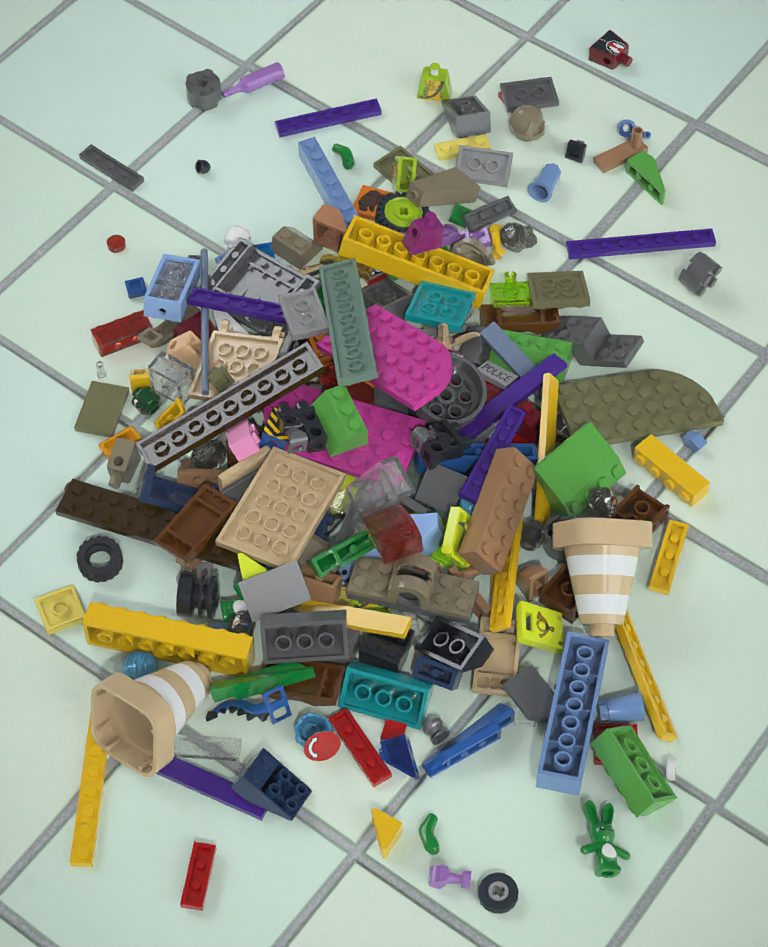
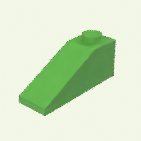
[626,150,665,205]

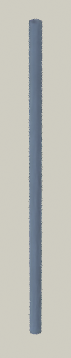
[200,248,209,396]

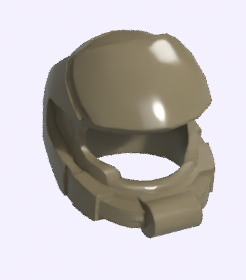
[509,105,545,142]
[452,237,496,266]

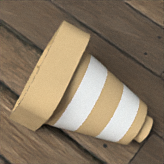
[553,518,652,637]
[91,661,211,777]

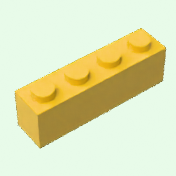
[633,434,710,507]

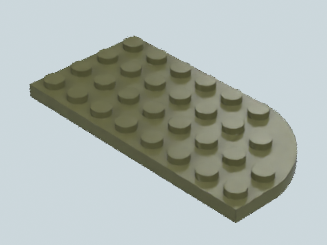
[557,369,724,445]

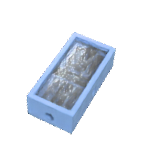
[143,254,200,322]

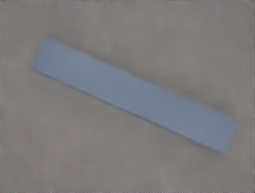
[480,322,559,413]

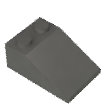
[442,95,491,138]
[362,277,414,321]

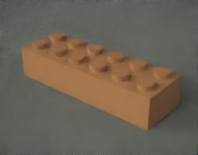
[458,447,536,575]

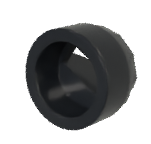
[195,159,211,174]

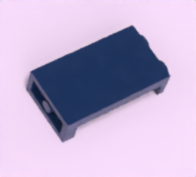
[139,464,217,512]

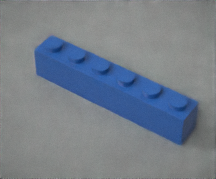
[414,443,538,474]

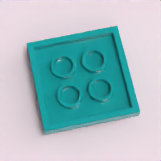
[405,280,476,333]

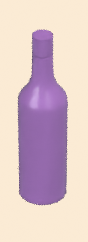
[221,62,285,98]

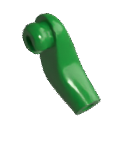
[332,143,355,170]
[419,813,440,855]

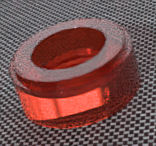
[107,235,126,253]

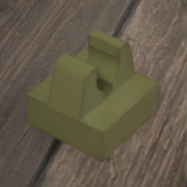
[207,365,235,394]

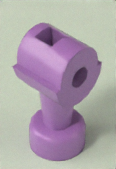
[428,865,471,889]

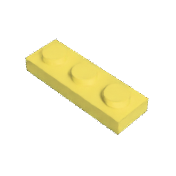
[434,134,491,161]

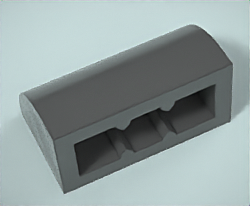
[461,326,491,368]

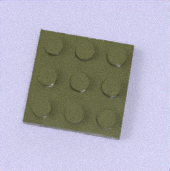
[527,270,590,310]

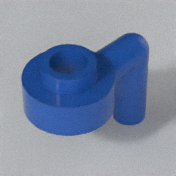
[617,119,651,139]

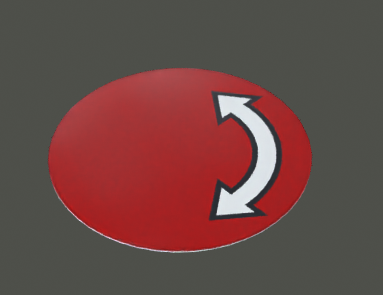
[304,731,341,761]

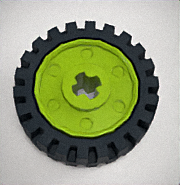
[375,191,430,232]

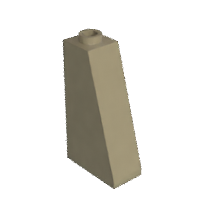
[406,167,481,207]

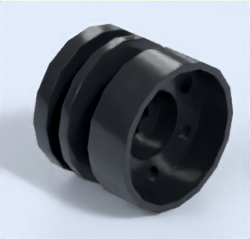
[176,573,220,619]

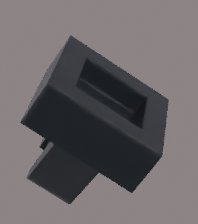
[565,139,587,163]

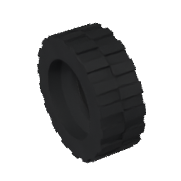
[76,536,123,583]

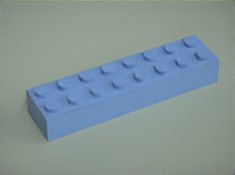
[535,632,610,796]

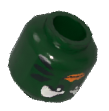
[131,386,161,415]

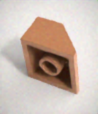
[313,204,347,253]

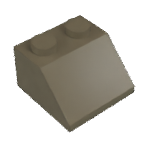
[271,226,323,270]

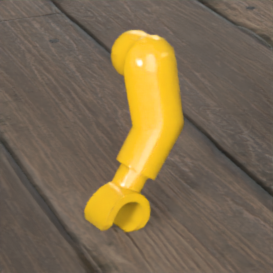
[489,224,505,259]

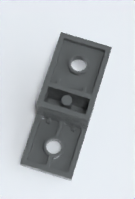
[541,316,645,368]

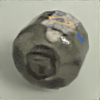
[226,611,256,637]

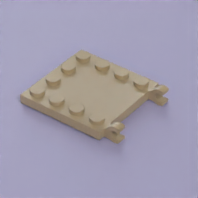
[188,320,286,401]

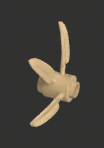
[435,323,481,350]

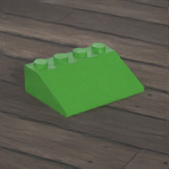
[533,421,626,517]

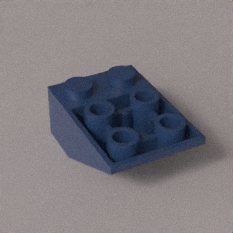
[231,747,312,821]

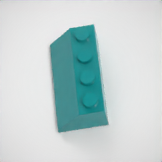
[338,661,434,730]

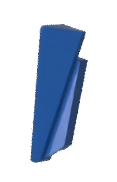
[422,703,515,778]

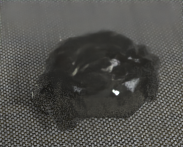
[500,222,537,253]
[190,438,227,469]

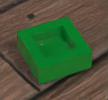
[449,203,472,228]

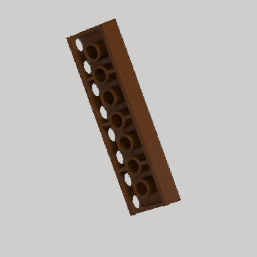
[539,484,670,624]

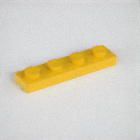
[648,519,689,596]

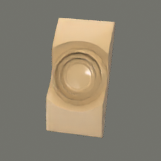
[472,616,521,697]

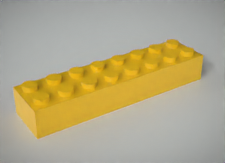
[338,215,495,309]
[82,602,255,677]

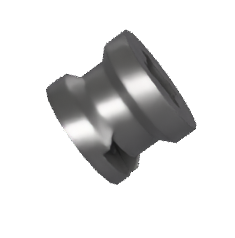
[423,718,450,745]

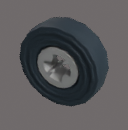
[478,872,519,914]

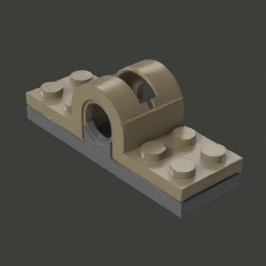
[347,552,479,625]

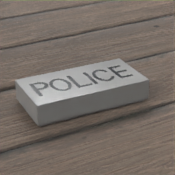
[478,360,518,390]

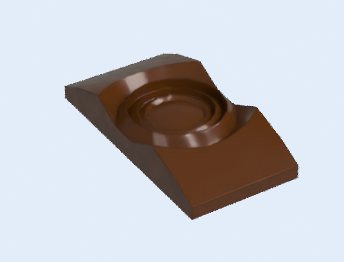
[481,303,561,335]
[153,484,237,563]
[260,661,347,706]

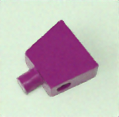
[402,211,444,256]

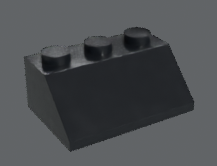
[414,615,494,673]

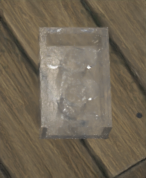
[345,455,416,524]

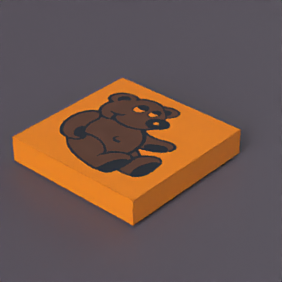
[353,185,395,221]

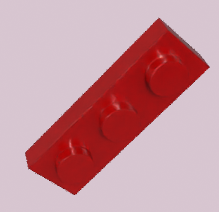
[180,842,217,911]

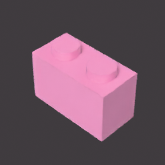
[226,419,261,462]

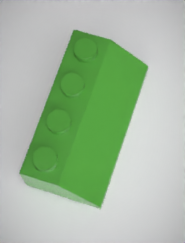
[489,329,573,384]
[590,725,677,818]

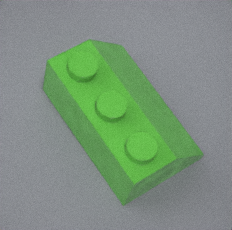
[309,386,368,457]

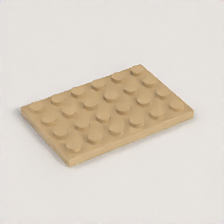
[215,446,346,568]

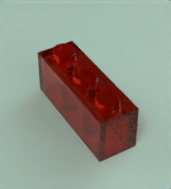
[90,310,153,357]

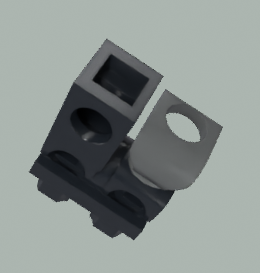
[276,401,328,454]
[409,419,472,470]

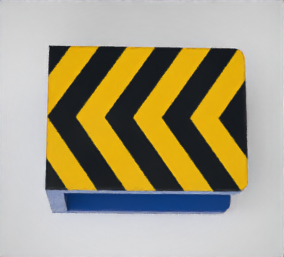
[259,408,288,450]

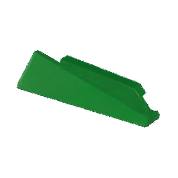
[306,512,400,578]
[209,662,316,703]

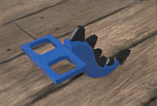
[205,685,292,724]

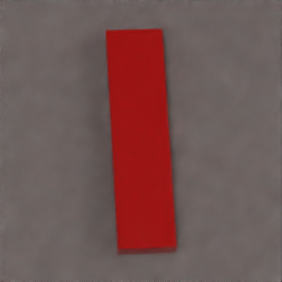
[328,708,392,788]

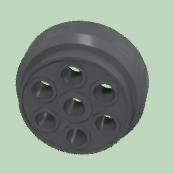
[415,354,487,428]

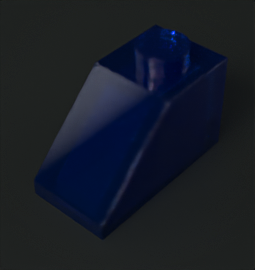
[379,734,420,780]

